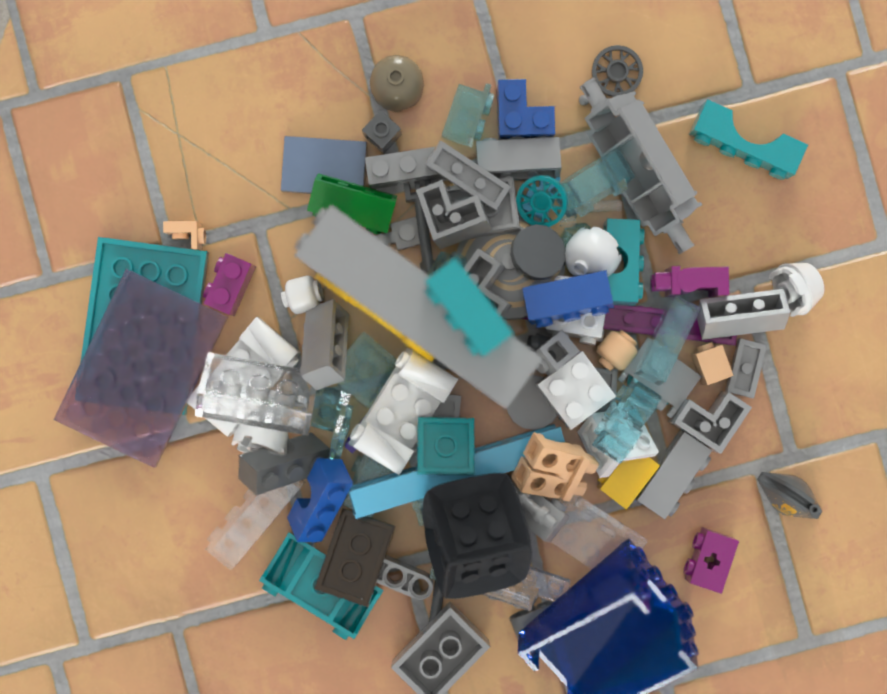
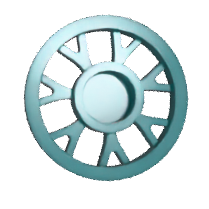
[516,175,568,227]

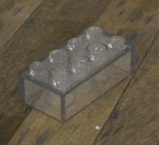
[195,352,316,436]

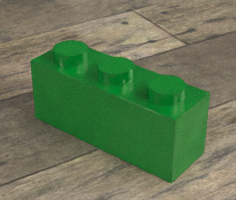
[307,173,397,234]

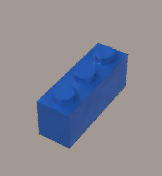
[522,270,614,328]

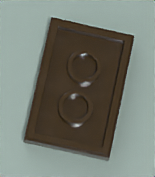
[315,509,396,607]

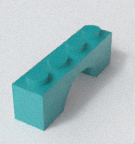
[689,99,808,180]

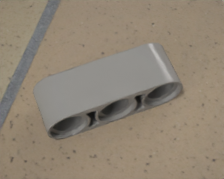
[377,555,433,600]

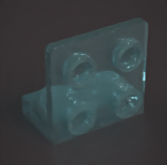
[442,83,495,147]

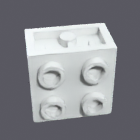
[577,408,659,478]

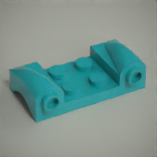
[259,533,384,640]

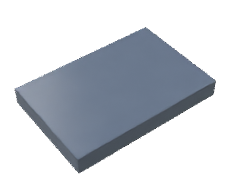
[281,136,367,194]

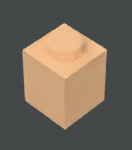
[691,342,733,385]

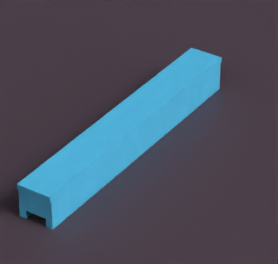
[348,424,565,519]

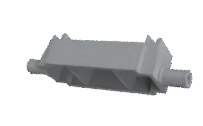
[579,78,702,254]

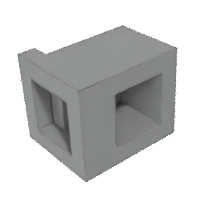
[534,330,580,376]

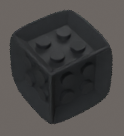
[422,473,532,599]

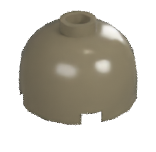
[370,55,424,112]

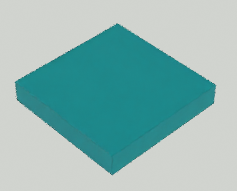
[417,417,475,476]

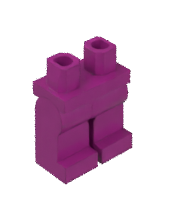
[650,266,729,298]

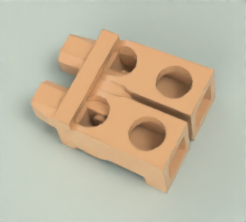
[511,432,599,502]

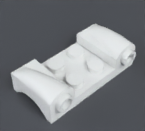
[185,317,301,437]
[348,348,458,475]

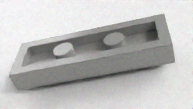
[425,141,511,210]

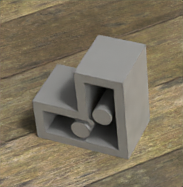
[416,180,492,249]
[464,248,512,319]
[668,391,752,454]

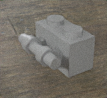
[515,487,570,543]

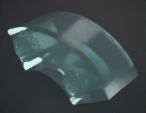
[551,148,635,218]

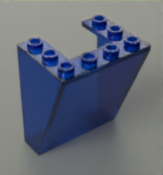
[518,539,699,694]

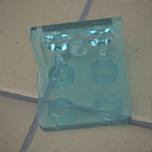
[311,387,354,460]

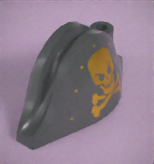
[757,472,822,519]

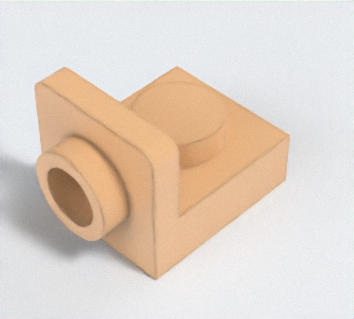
[163,221,206,251]

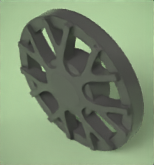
[592,45,643,97]

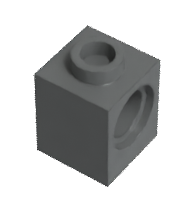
[362,110,402,154]

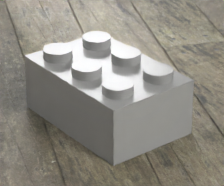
[391,602,490,694]

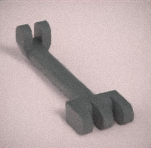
[403,179,437,274]

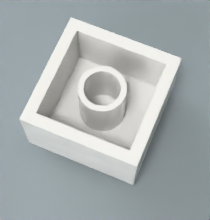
[535,351,616,430]

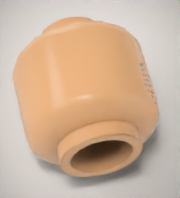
[597,330,638,372]

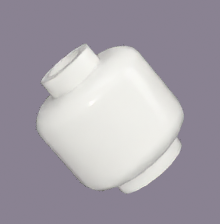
[281,276,324,314]

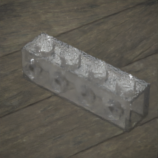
[205,480,306,571]

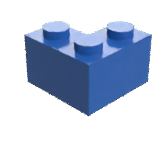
[497,79,555,140]

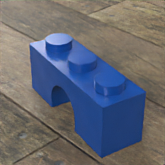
[287,458,353,542]

